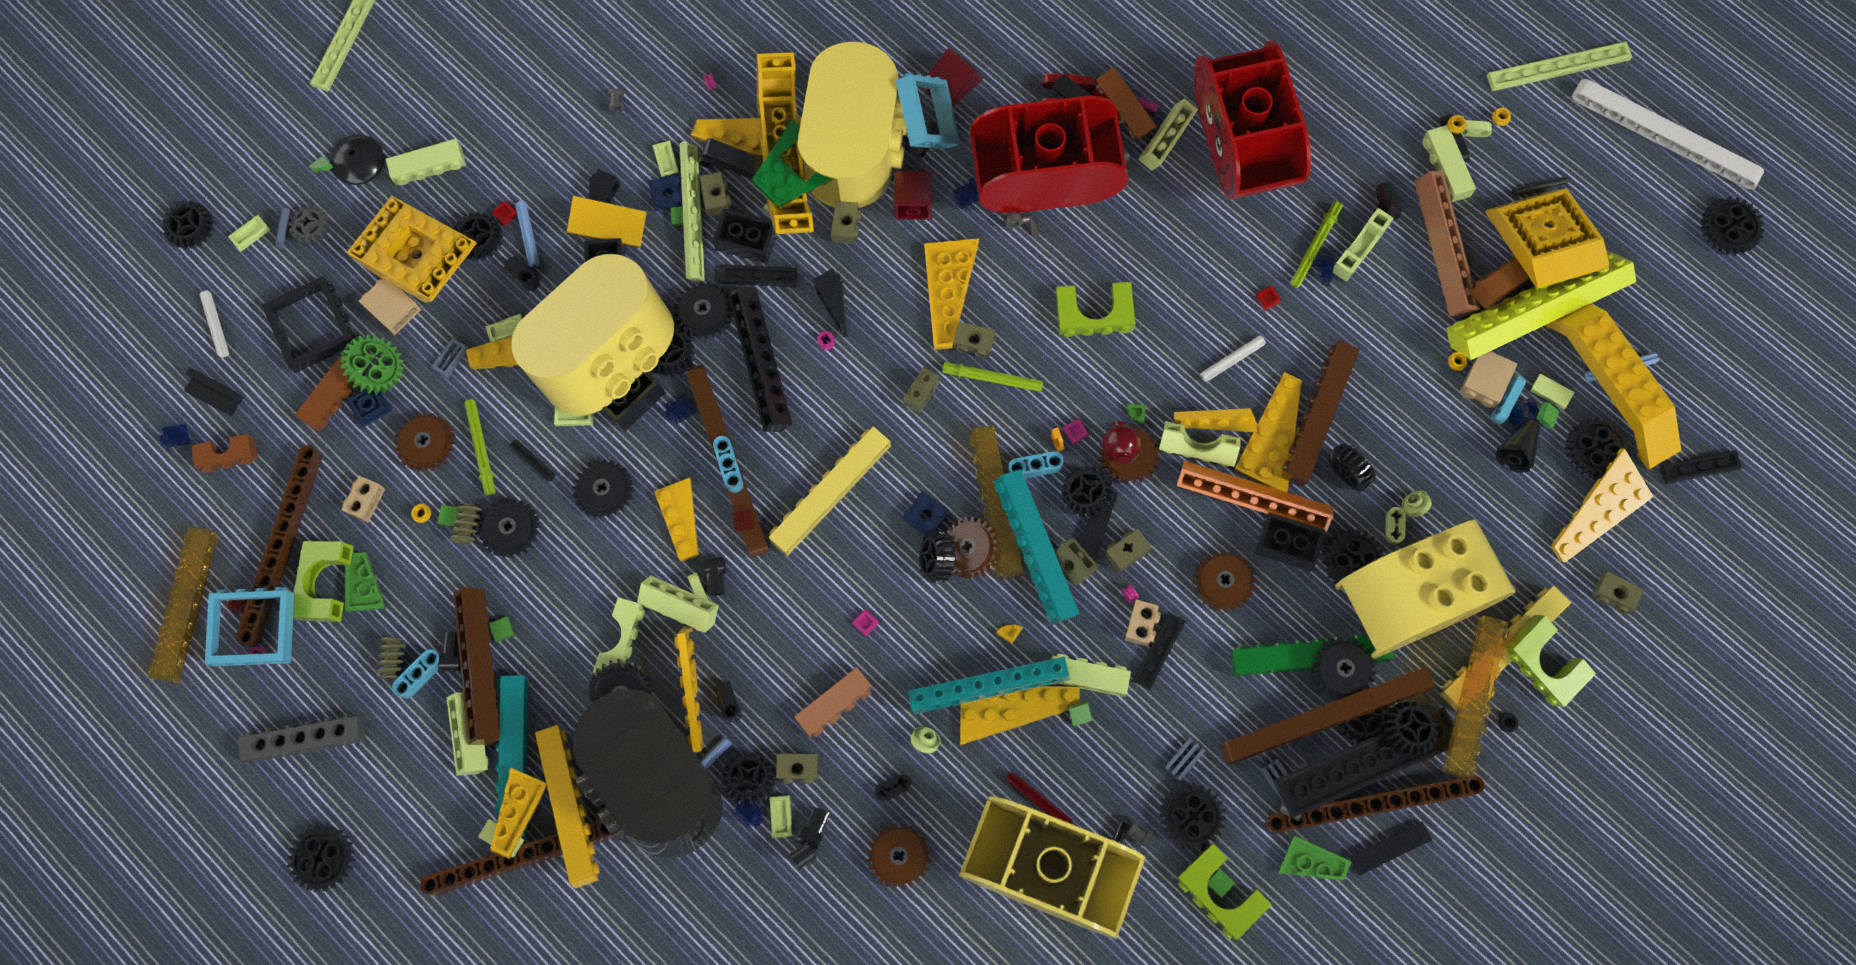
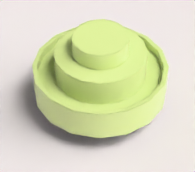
[1402,491,1432,517]
[911,727,940,753]

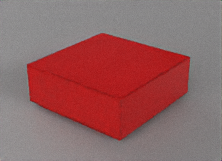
[491,200,517,227]
[1255,285,1282,311]

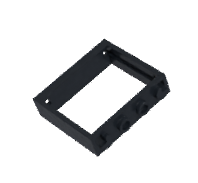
[261,276,356,373]

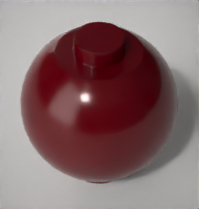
[1102,421,1141,464]

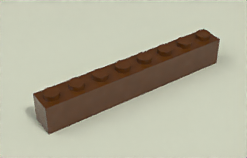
[1281,340,1360,486]
[453,587,500,745]

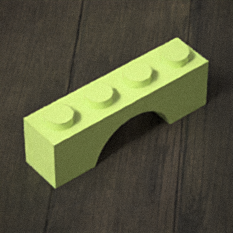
[1332,208,1394,282]
[1159,421,1241,467]
[593,597,645,674]

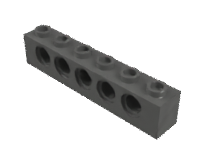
[238,714,365,763]

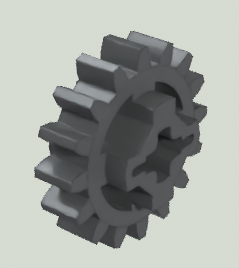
[287,205,330,245]

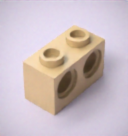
[342,476,385,523]
[1125,600,1161,647]

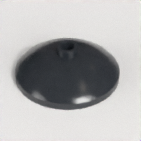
[330,134,384,185]

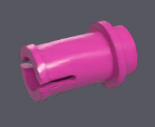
[1137,96,1159,115]

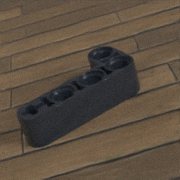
[698,138,763,179]

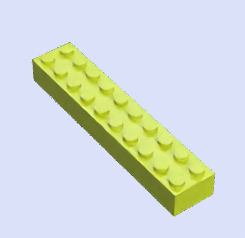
[1446,251,1636,360]

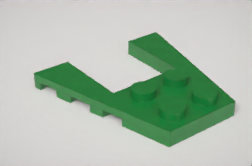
[752,119,834,208]

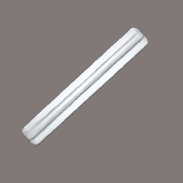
[200,290,229,358]
[1200,336,1266,382]

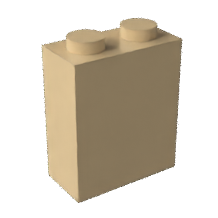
[359,278,421,336]
[1459,351,1517,408]

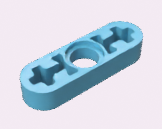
[1491,374,1526,425]

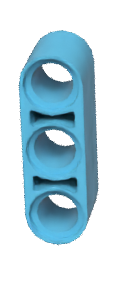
[713,436,743,493]
[1008,452,1063,479]
[392,649,441,699]

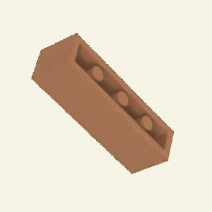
[794,667,873,738]

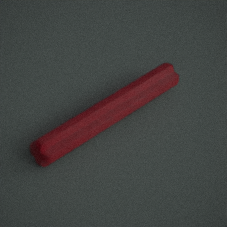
[1006,772,1073,824]

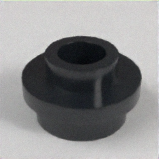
[1497,713,1519,733]

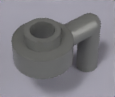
[1003,212,1039,237]

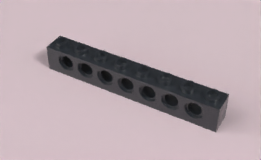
[728,286,792,432]

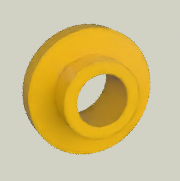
[1492,108,1511,126]
[1447,115,1467,133]
[1448,352,1468,371]
[411,504,431,523]

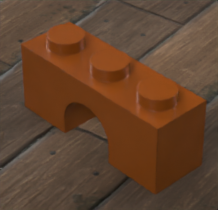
[192,434,258,473]

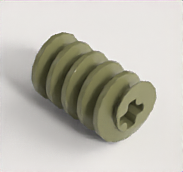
[450,504,483,546]
[376,637,406,680]

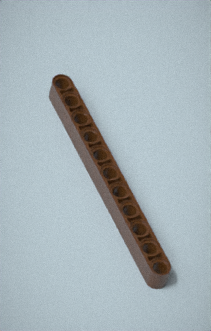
[685,364,769,558]
[236,445,322,648]
[1220,668,1436,765]
[1265,776,1485,834]
[420,812,638,896]

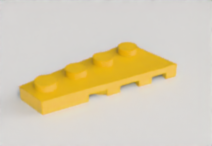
[466,336,518,369]
[1174,408,1258,433]
[654,478,699,562]
[490,768,547,859]

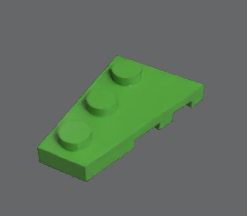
[345,552,386,612]
[1277,835,1352,881]

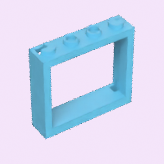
[896,73,961,149]
[205,587,294,666]

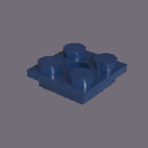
[649,174,683,211]
[346,389,392,428]
[902,491,950,535]

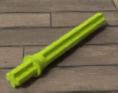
[1290,201,1343,288]
[942,362,1043,392]
[464,399,496,496]

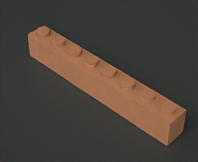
[1414,171,1479,318]

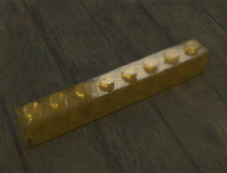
[968,425,1023,580]
[148,527,219,684]
[1442,616,1509,779]

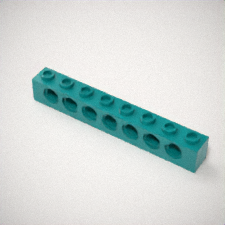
[908,656,1070,714]

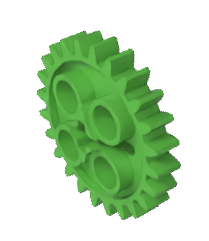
[340,334,404,394]

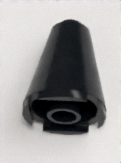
[1495,419,1541,473]

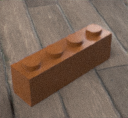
[1095,67,1156,141]
[1470,256,1531,309]
[295,355,365,432]

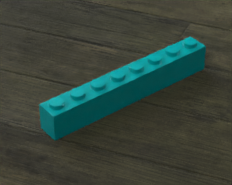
[993,470,1080,625]
[495,675,529,838]

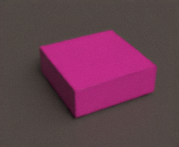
[1063,418,1089,445]
[852,609,879,637]

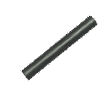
[1512,177,1568,196]

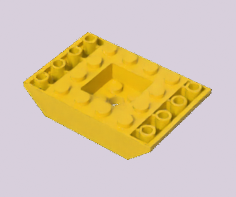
[1485,188,1609,289]
[346,196,477,303]

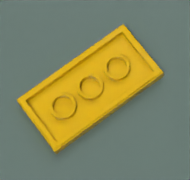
[566,196,646,248]

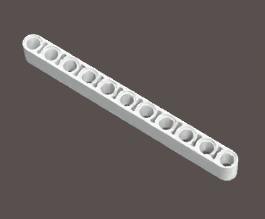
[1572,79,1764,189]

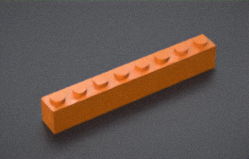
[1177,461,1333,532]

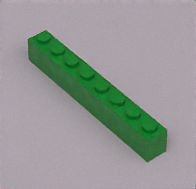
[1230,634,1395,677]

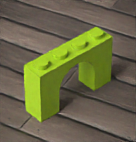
[1056,282,1135,337]
[293,541,354,622]
[1503,615,1596,707]
[1176,844,1272,940]

